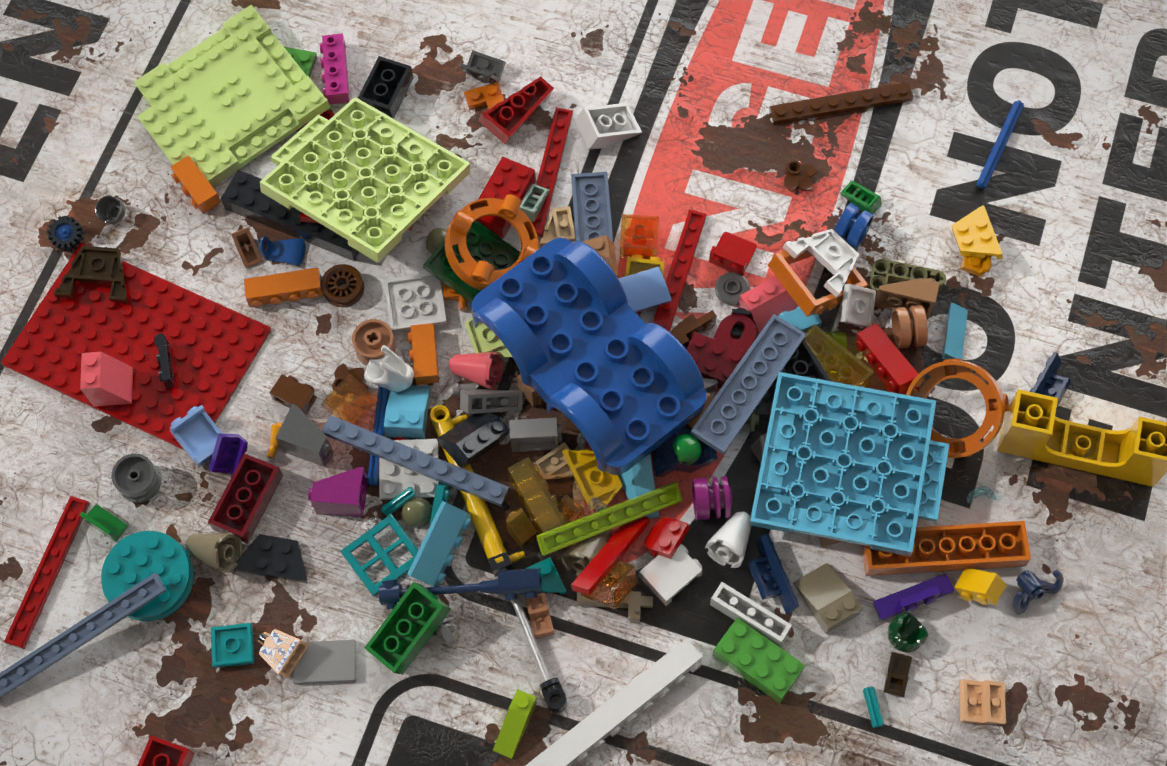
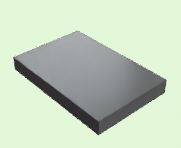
[293,640,356,684]

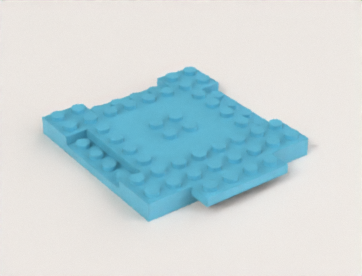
[750,372,949,556]

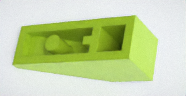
[493,689,537,759]

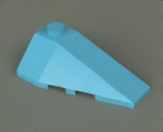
[618,454,659,519]

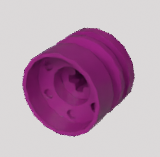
[692,476,732,520]

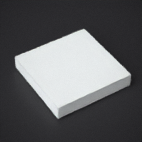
[840,284,876,328]

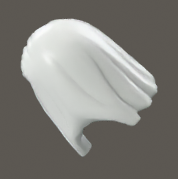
[364,345,414,392]

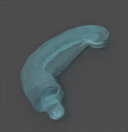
[966,486,997,504]

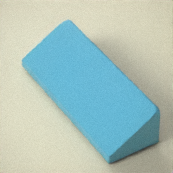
[942,303,968,361]

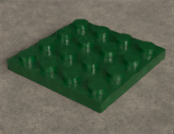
[423,220,520,303]

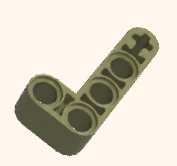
[868,259,946,298]

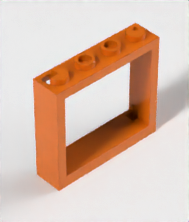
[767,250,868,317]

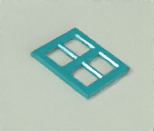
[340,514,419,596]

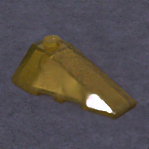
[804,324,874,387]

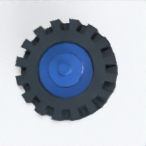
[47,216,84,251]

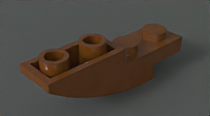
[670,310,717,349]

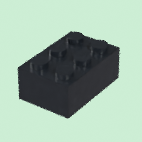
[358,56,414,119]

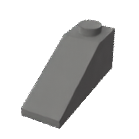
[460,389,523,414]

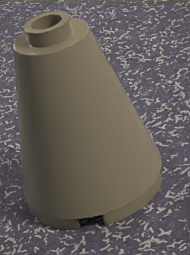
[562,530,610,576]
[185,533,242,573]

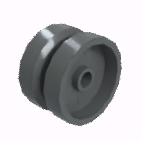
[111,454,161,503]

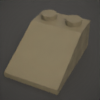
[793,563,863,634]

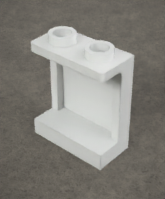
[639,544,702,606]

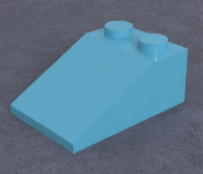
[384,386,431,439]

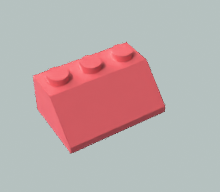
[739,276,798,334]

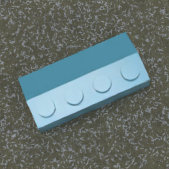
[407,501,472,587]

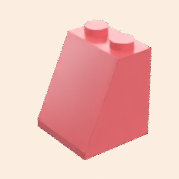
[80,352,133,407]

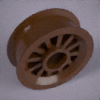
[321,264,364,307]

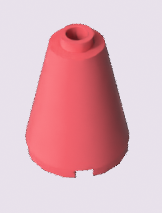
[449,351,504,390]

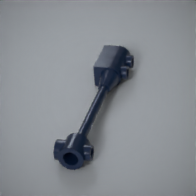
[379,568,542,609]

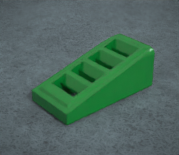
[840,180,882,214]

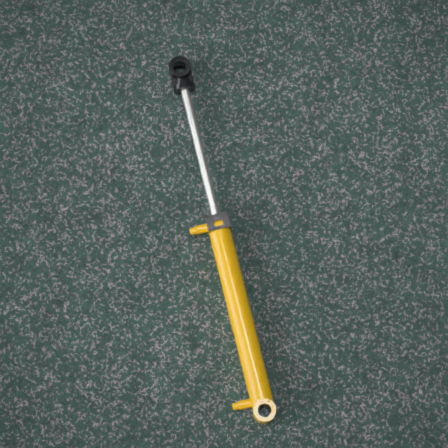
[430,405,567,713]

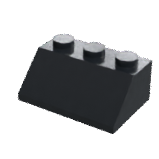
[437,413,510,468]

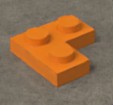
[464,82,504,110]

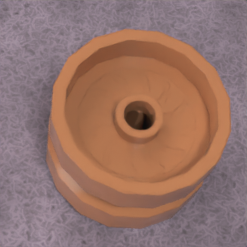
[892,305,928,349]
[352,319,397,366]

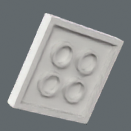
[384,273,447,333]
[379,439,439,500]

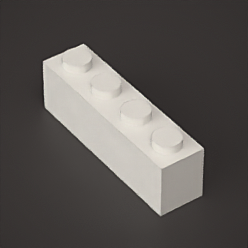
[710,582,792,647]

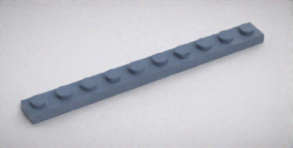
[322,415,509,507]
[0,573,167,699]

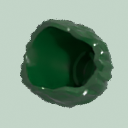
[888,612,929,653]

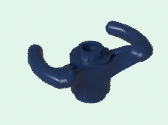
[1012,570,1064,614]

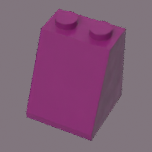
[308,467,368,518]

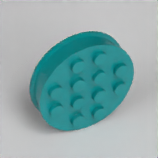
[101,531,194,621]

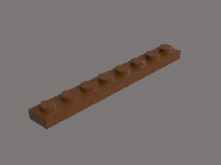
[769,82,913,125]

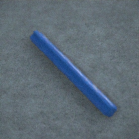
[976,100,1024,189]
[367,386,389,486]

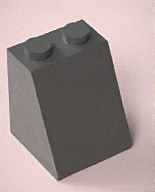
[276,404,333,467]

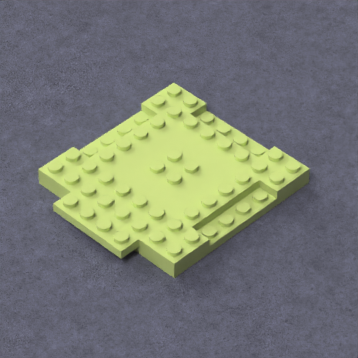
[134,5,331,187]
[260,97,470,263]

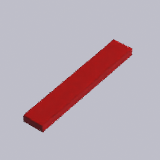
[571,516,650,596]

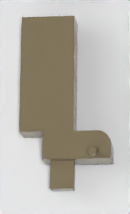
[577,581,653,624]

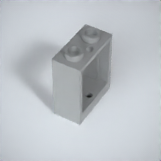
[509,418,562,452]

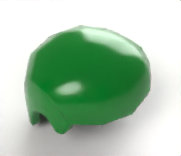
[672,434,702,466]

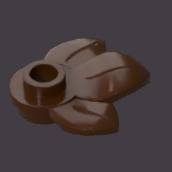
[784,161,818,192]
[332,363,368,396]

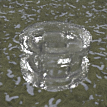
[366,517,385,537]

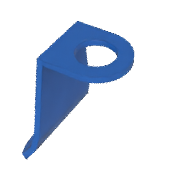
[260,236,306,266]

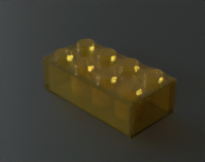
[507,457,568,534]

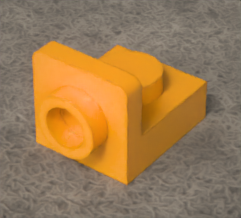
[960,255,992,277]

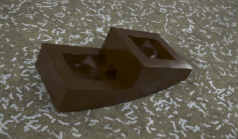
[883,652,912,697]

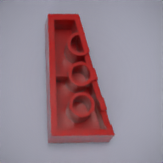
[856,323,919,395]

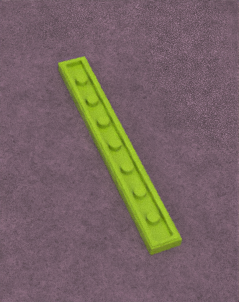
[536,482,683,555]

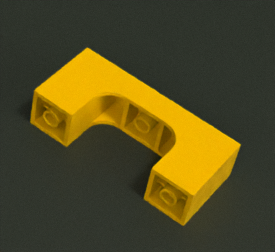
[997,389,1167,487]

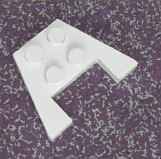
[782,229,859,297]

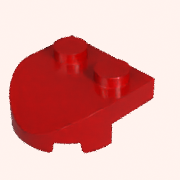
[644,517,690,559]

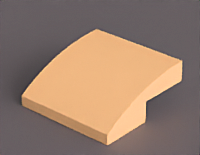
[959,679,1006,725]

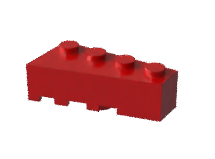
[478,76,554,144]

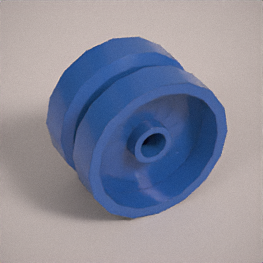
[834,203,874,251]

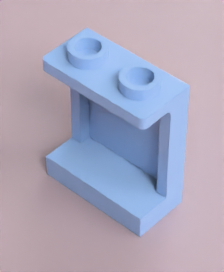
[170,405,222,468]

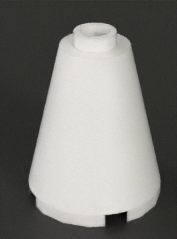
[705,512,752,568]

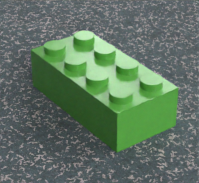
[712,617,805,704]

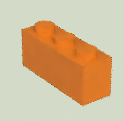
[170,155,221,214]
[408,323,439,385]

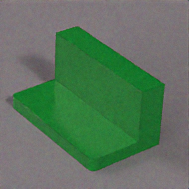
[80,504,128,542]

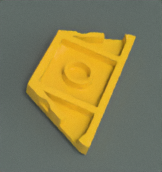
[952,206,1003,259]
[562,449,623,514]

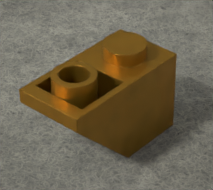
[506,508,538,550]

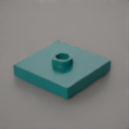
[211,623,254,669]

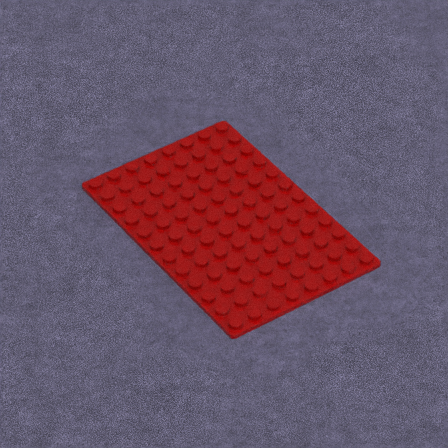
[2,243,271,451]

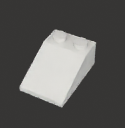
[575,103,642,150]

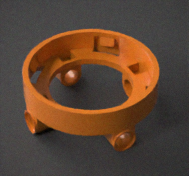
[445,195,539,290]
[906,358,1009,458]

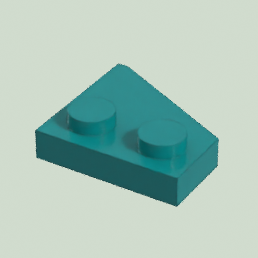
[430,483,451,525]
[525,557,567,594]

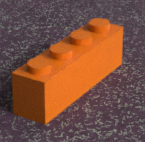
[244,267,323,307]

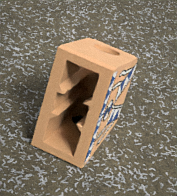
[258,629,309,678]

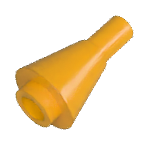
[266,422,282,459]

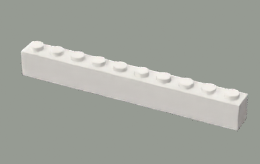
[526,638,702,766]

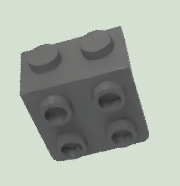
[459,50,506,83]

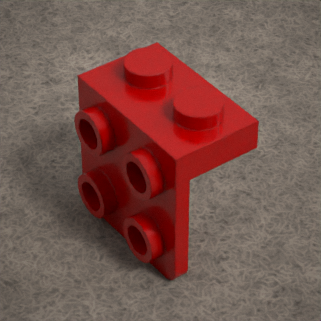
[709,232,757,276]

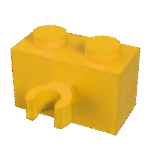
[954,568,1007,605]

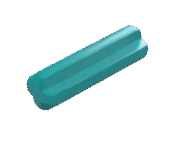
[381,487,416,516]
[863,686,884,728]

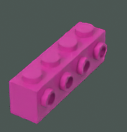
[319,33,350,105]

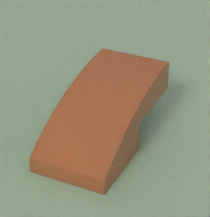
[525,593,555,639]

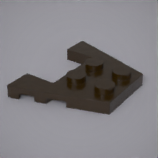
[54,246,128,303]

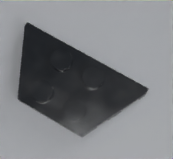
[233,534,308,584]

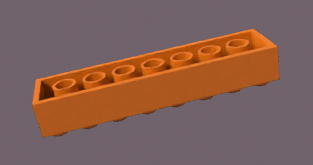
[862,521,1031,576]

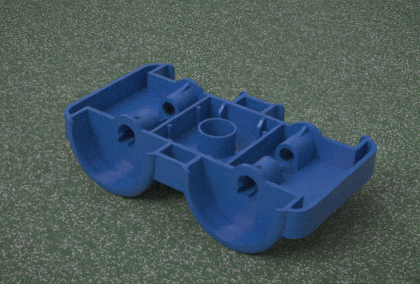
[472,238,707,475]

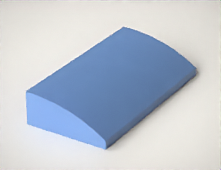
[619,267,672,313]

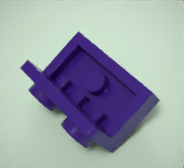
[209,433,248,475]

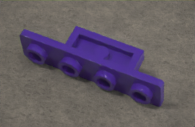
[873,574,954,620]

